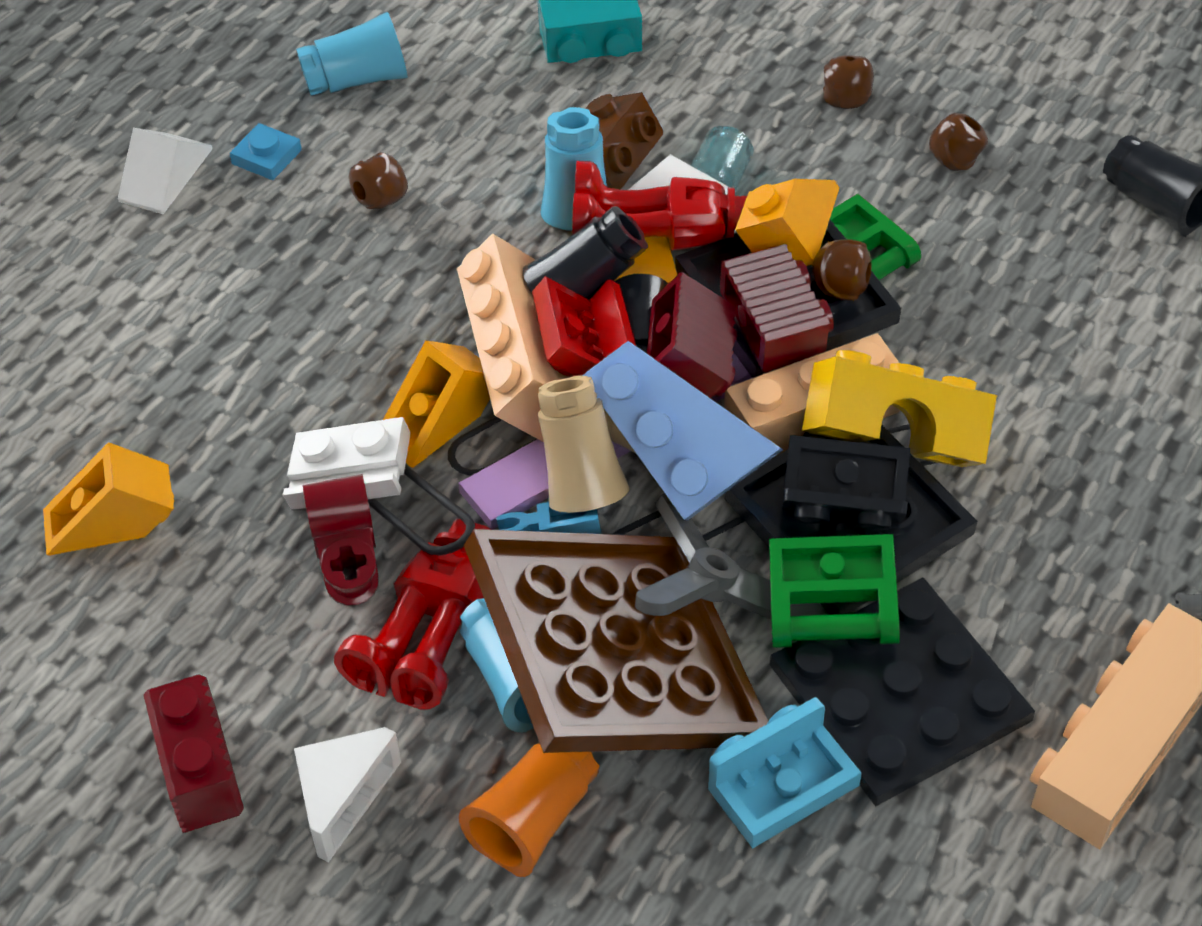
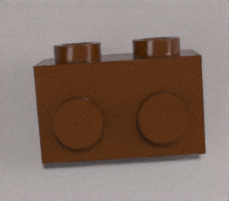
[586,92,663,190]

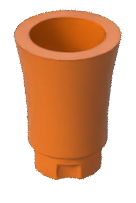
[459,743,600,877]

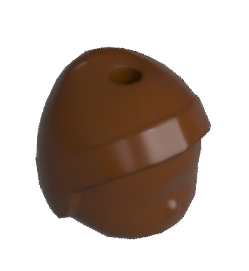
[823,55,874,109]
[929,113,988,171]
[348,152,408,209]
[812,239,872,300]

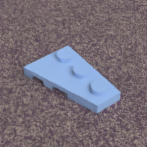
[582,341,783,520]

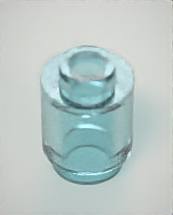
[691,126,754,191]

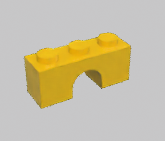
[802,350,997,467]

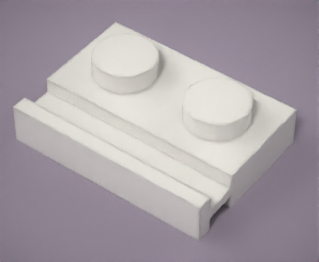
[283,417,411,509]

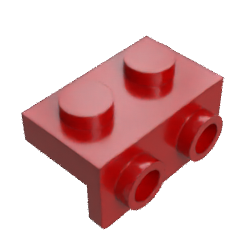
[532,276,636,376]

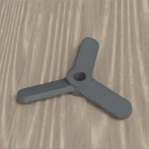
[635,493,825,620]

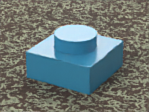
[229,123,302,180]

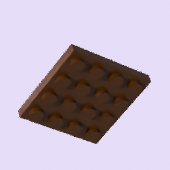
[464,529,768,753]

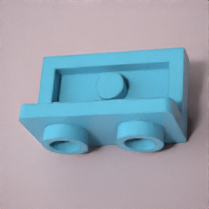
[708,697,861,849]

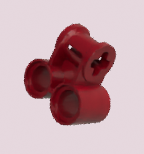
[302,474,379,606]

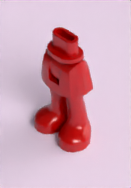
[572,161,747,251]
[334,519,492,710]

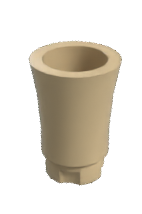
[538,376,630,513]

